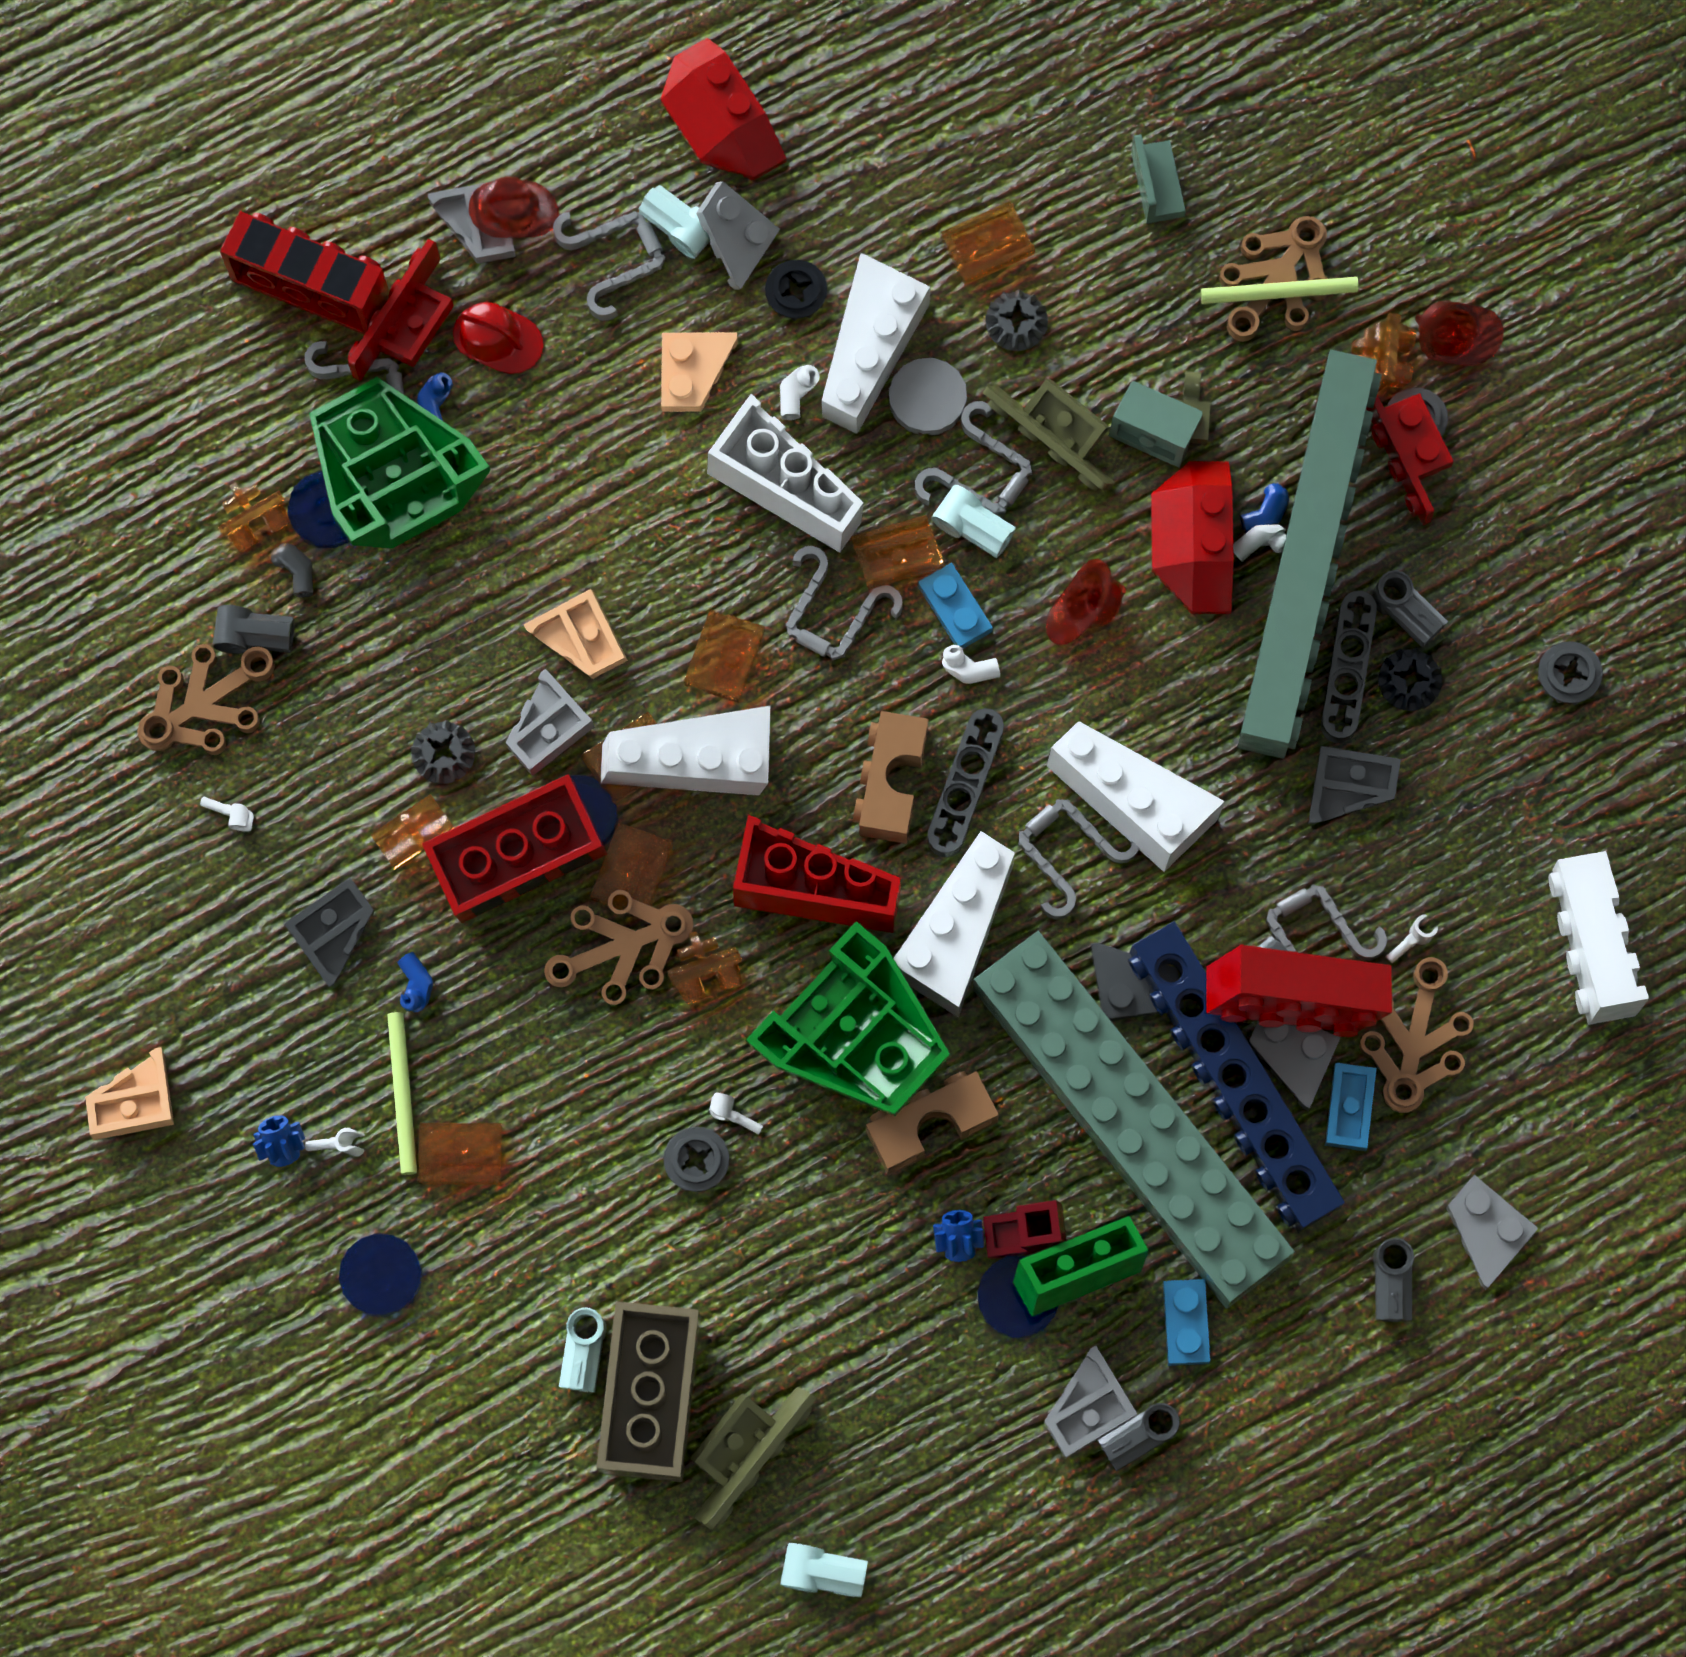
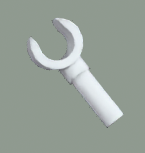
[200,797,254,832]
[1385,915,1438,964]
[709,1093,763,1135]
[305,1128,365,1157]

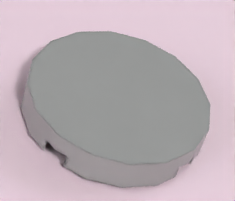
[889,358,967,435]

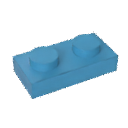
[918,562,993,649]
[1325,1063,1376,1151]
[1163,1279,1210,1366]

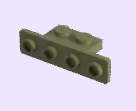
[983,379,1116,491]
[689,1387,816,1529]

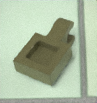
[1178,371,1211,444]

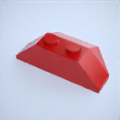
[660,38,787,180]
[1151,461,1234,614]

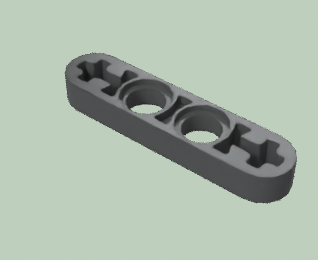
[1321,591,1377,743]
[928,708,1004,858]

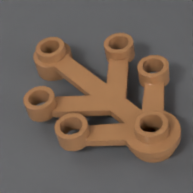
[1219,216,1328,341]
[137,644,275,755]
[544,890,693,1005]
[1359,957,1474,1113]

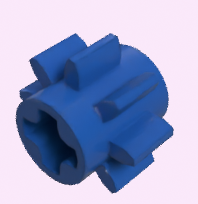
[253,1115,305,1167]
[933,1210,984,1262]

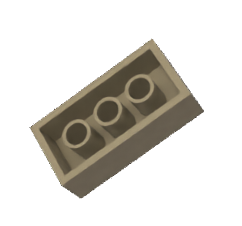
[596,1301,701,1482]

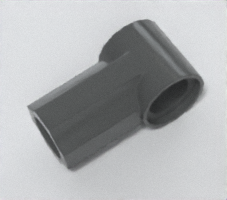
[1372,570,1448,648]
[212,605,295,654]
[1373,1238,1414,1322]
[1097,1403,1179,1472]

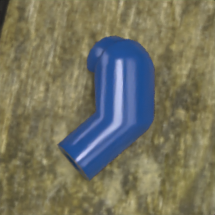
[417,372,453,421]
[1240,483,1289,533]
[397,952,434,1012]

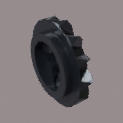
[765,260,828,321]
[1378,647,1443,711]

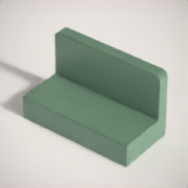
[1131,134,1185,223]
[1108,381,1203,468]

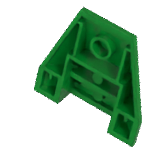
[309,377,490,549]
[746,921,950,1116]

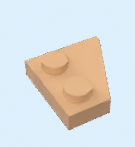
[661,332,738,412]
[523,589,628,679]
[85,1047,174,1141]

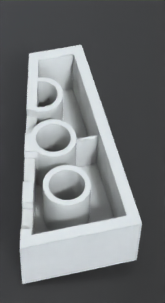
[822,253,930,434]
[707,394,863,553]
[601,706,770,795]
[1047,721,1225,872]
[893,831,1015,1017]
[1548,851,1649,1025]

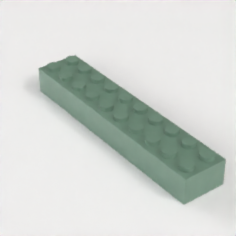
[1237,349,1382,759]
[973,931,1295,1310]

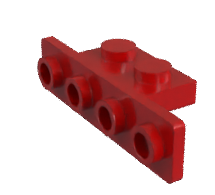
[348,239,454,381]
[1366,393,1454,525]

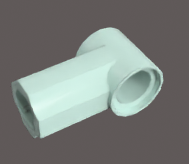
[638,185,710,259]
[931,485,1016,558]
[559,1308,607,1393]
[780,1543,868,1598]

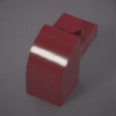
[983,1200,1067,1260]

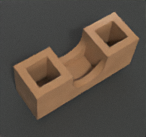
[853,711,928,844]
[866,1071,999,1176]

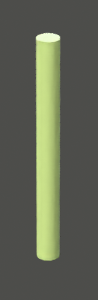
[1201,277,1359,304]
[387,1012,417,1175]

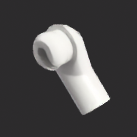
[780,365,820,420]
[1233,524,1286,562]
[942,645,1000,684]

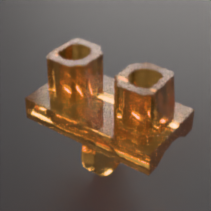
[1351,312,1416,392]
[217,482,290,553]
[371,794,454,869]
[667,931,742,1004]

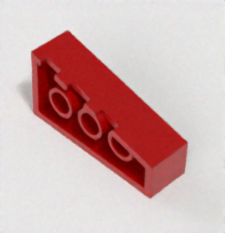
[733,814,901,933]

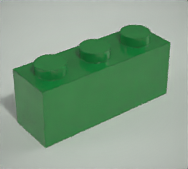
[1013,1216,1149,1316]

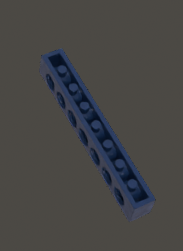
[1128,921,1345,1233]

